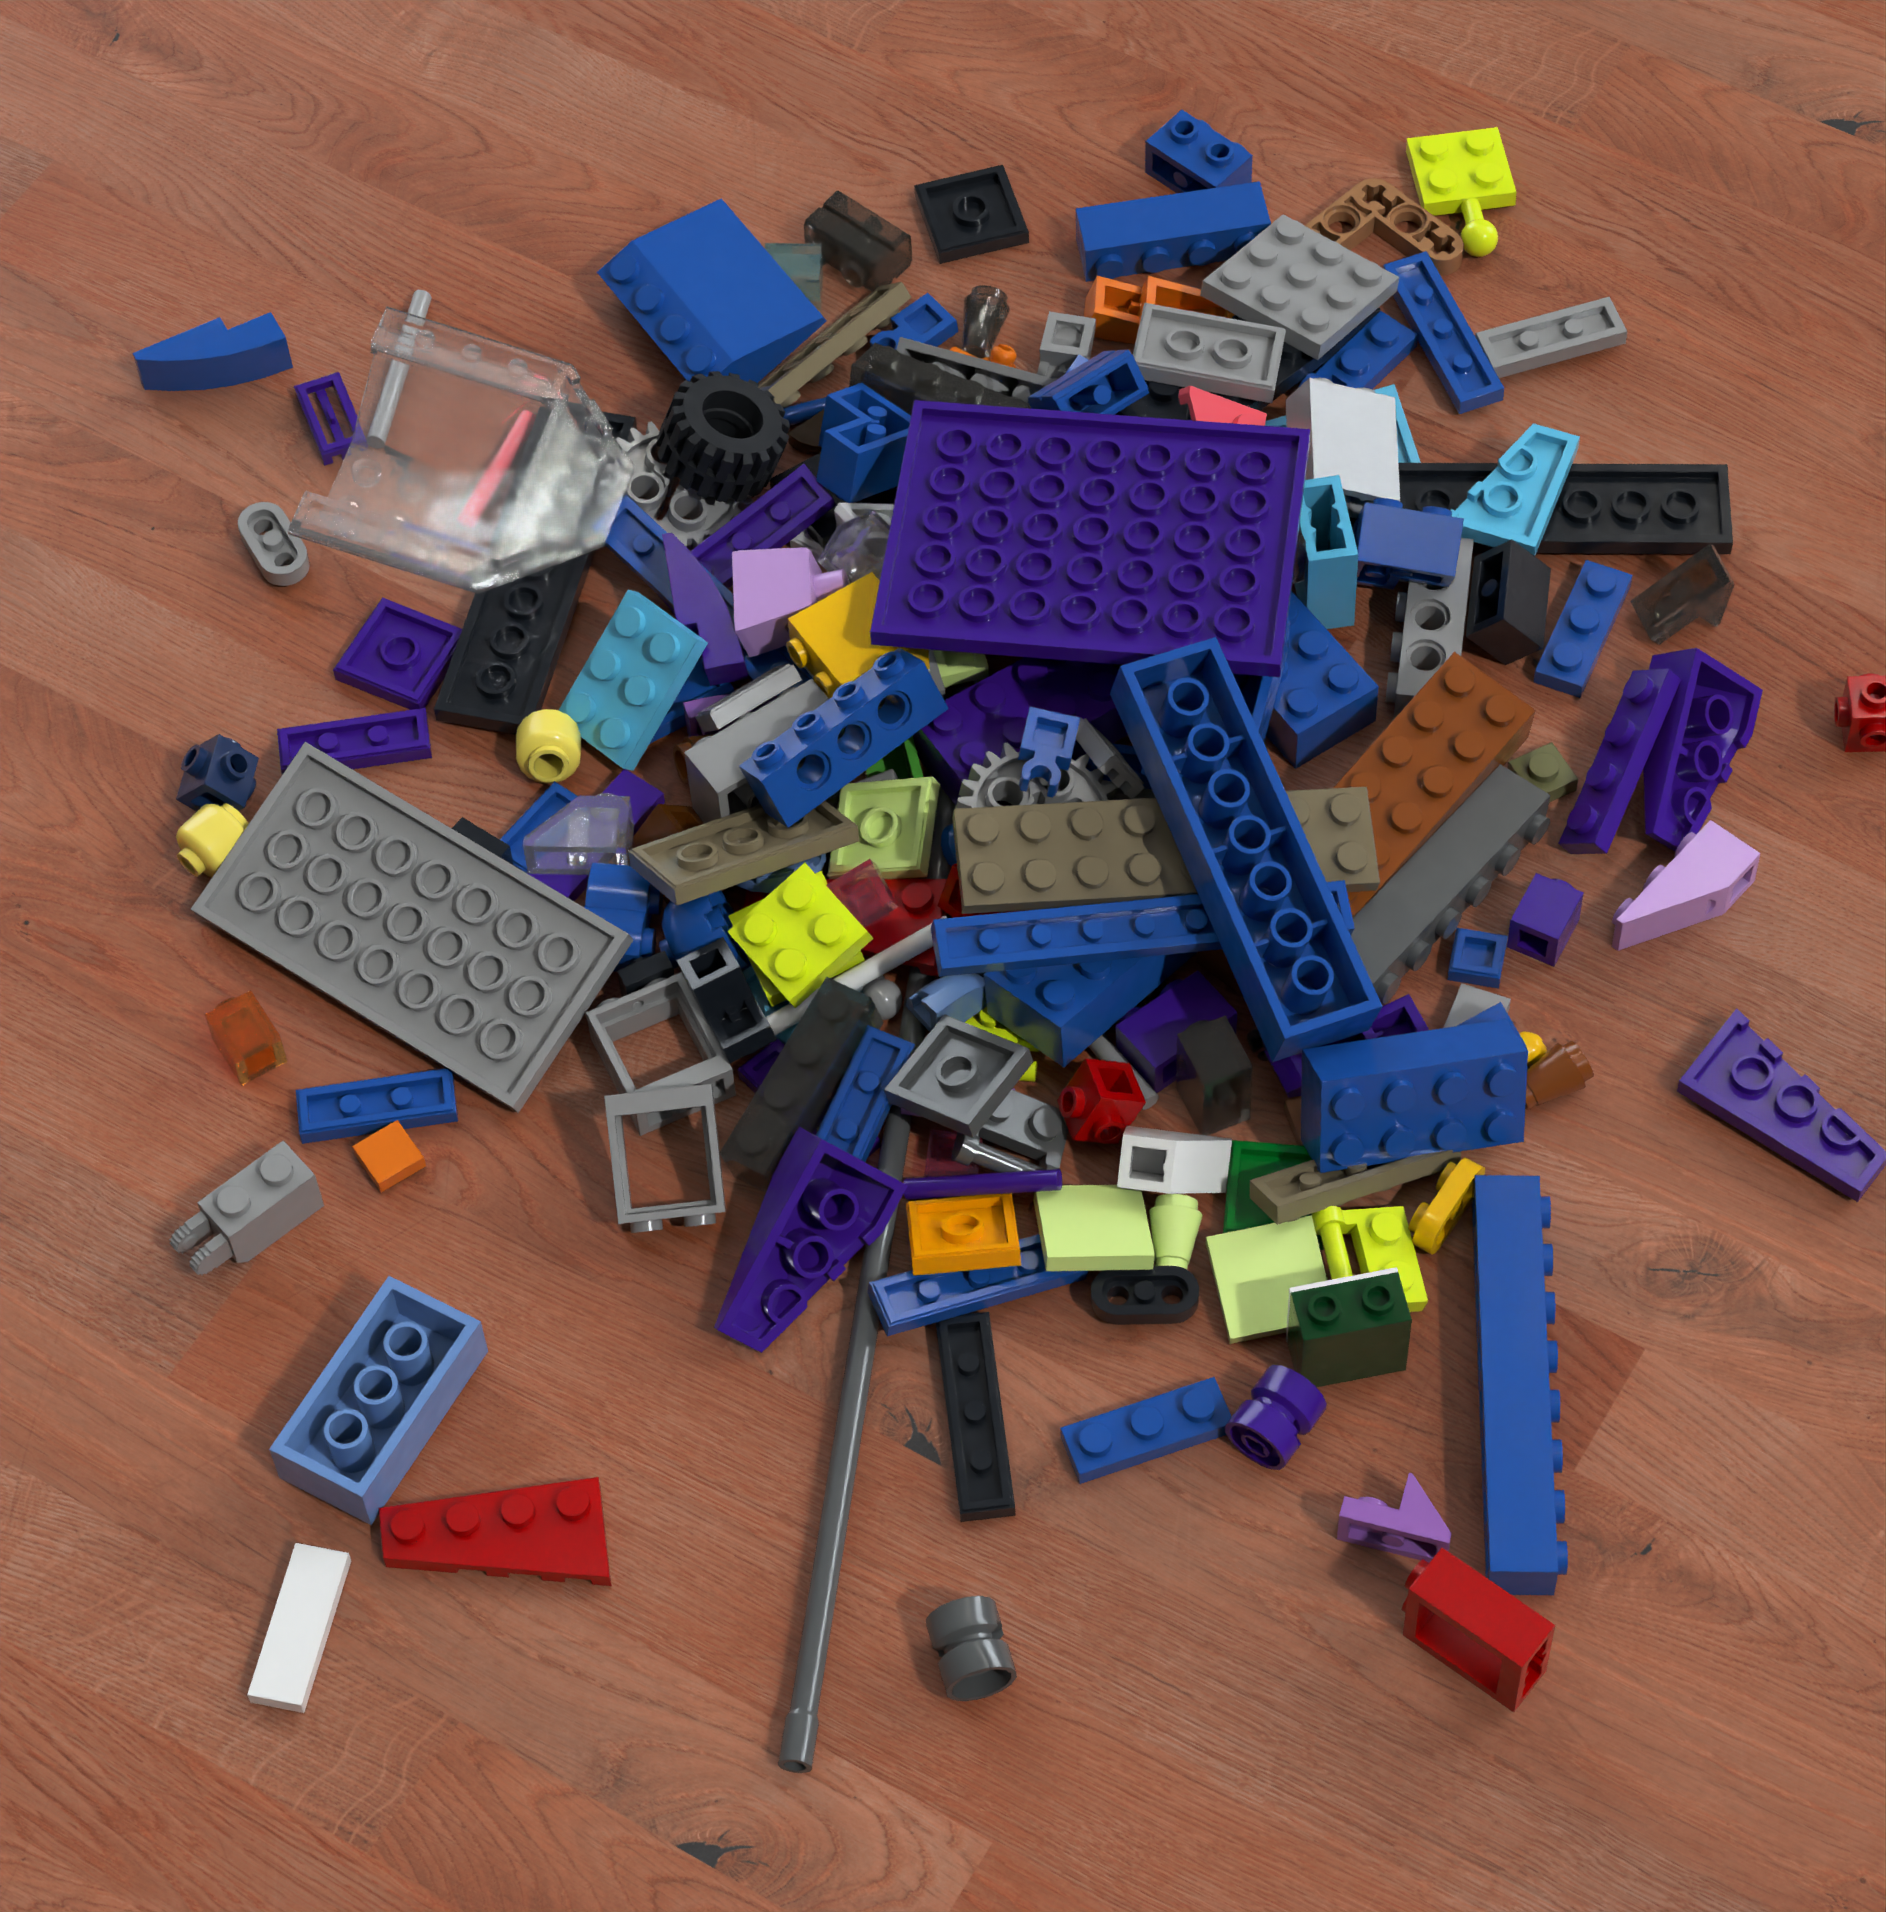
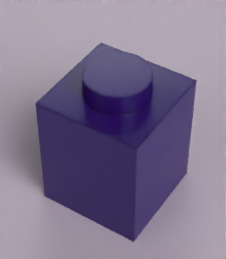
[1507,873,1584,967]

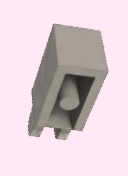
[169,1141,324,1276]

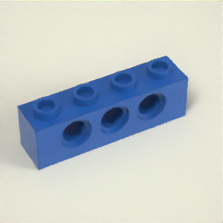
[739,647,949,828]

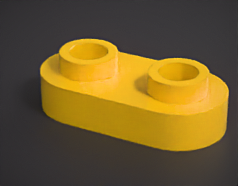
[1408,1157,1485,1255]

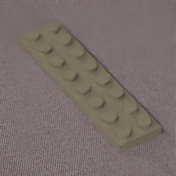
[952,786,1380,914]

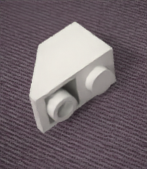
[1117,1126,1232,1194]

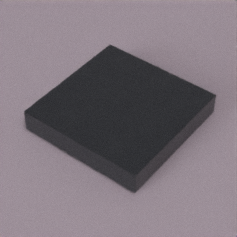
[914,165,1029,264]

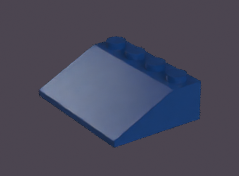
[597,198,827,383]

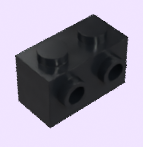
[1466,539,1551,665]

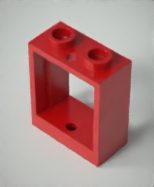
[1401,1548,1555,1712]

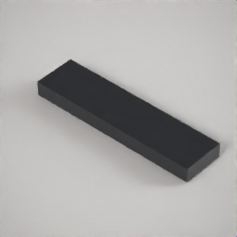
[936,1312,1016,1522]

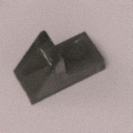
[1631,544,1735,645]

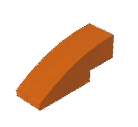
[1084,276,1235,344]

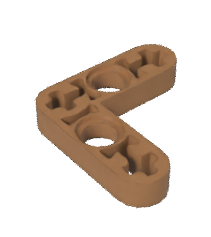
[1305,178,1464,276]

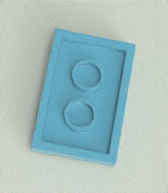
[559,589,708,771]

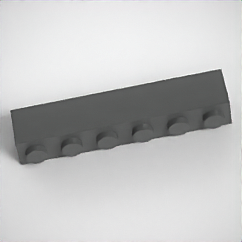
[1351,764,1551,1004]

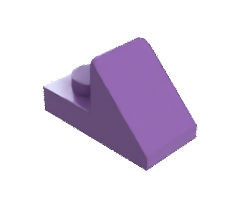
[1337,1473,1451,1563]

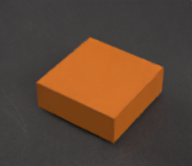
[352,1120,426,1193]

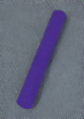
[903,1169,1063,1199]

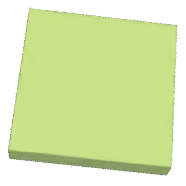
[827,776,940,879]
[1033,1184,1155,1271]
[1206,1215,1327,1344]

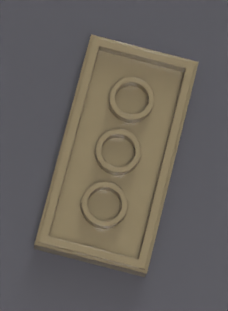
[628,801,859,905]

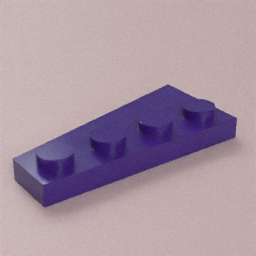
[1677,1008,1886,1202]

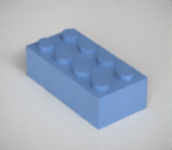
[269,1276,488,1525]

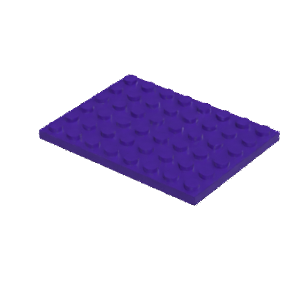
[870,400,1310,677]

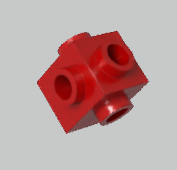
[1834,673,1886,752]
[1057,1058,1146,1144]

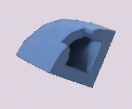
[905,973,987,1032]

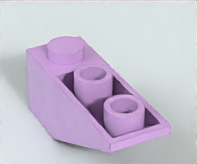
[1612,820,1761,951]

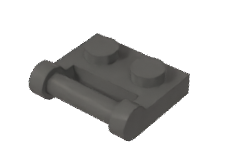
[951,1090,1068,1173]

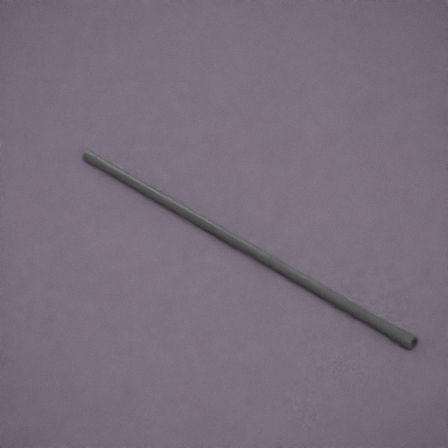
[778,686,968,1773]

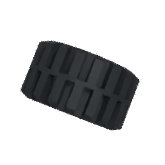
[657,371,790,502]

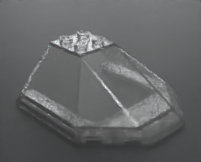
[288,307,635,594]

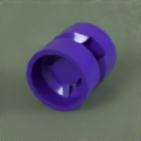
[1225,1365,1327,1470]

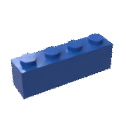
[1076,181,1271,282]

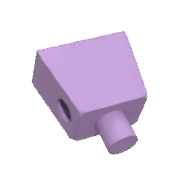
[732,547,849,657]

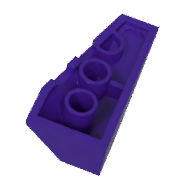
[1643,648,1763,852]
[714,1127,908,1353]

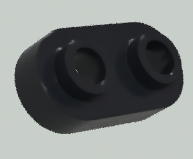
[1091,1266,1199,1325]

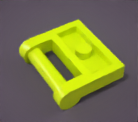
[1311,1206,1428,1312]

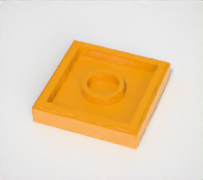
[906,1193,1021,1276]

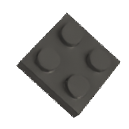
[884,1014,1034,1138]

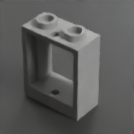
[586,972,736,1136]
[604,1084,726,1233]

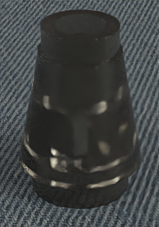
[962,285,1010,358]

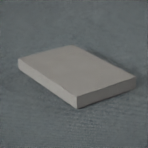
[1133,303,1286,403]

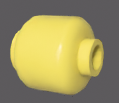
[516,709,581,784]
[176,803,249,877]

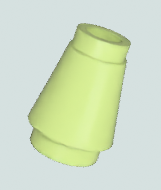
[1149,1194,1203,1270]

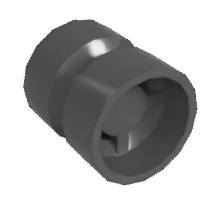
[926,1596,1017,1701]

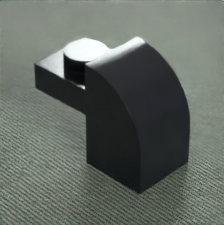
[676,937,777,1063]

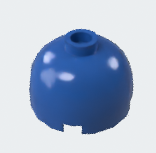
[659,890,752,972]

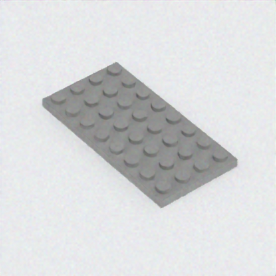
[191,742,633,1113]

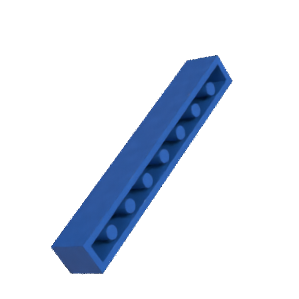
[1471,1175,1568,1595]

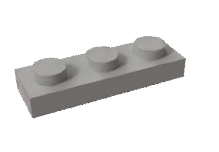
[1476,297,1627,378]

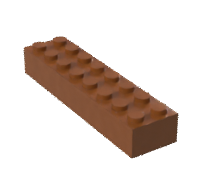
[1197,651,1536,998]

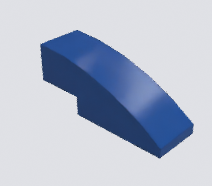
[133,312,293,391]

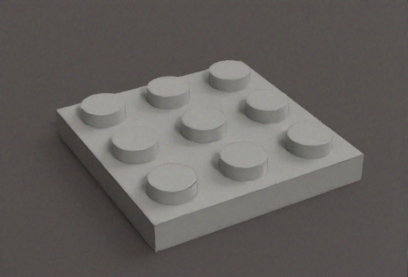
[1200,214,1400,360]

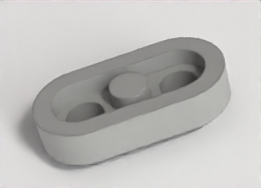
[238,502,310,586]

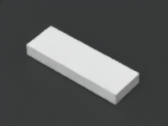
[247,1543,351,1713]

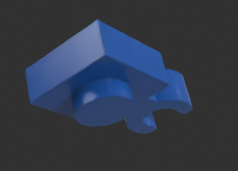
[870,293,959,371]
[1018,707,1080,798]

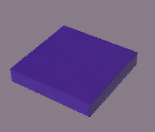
[333,597,462,710]

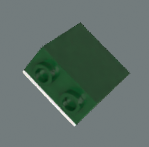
[1286,1267,1412,1387]

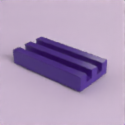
[294,372,370,466]

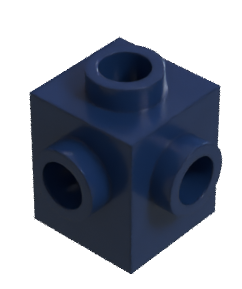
[176,734,259,812]

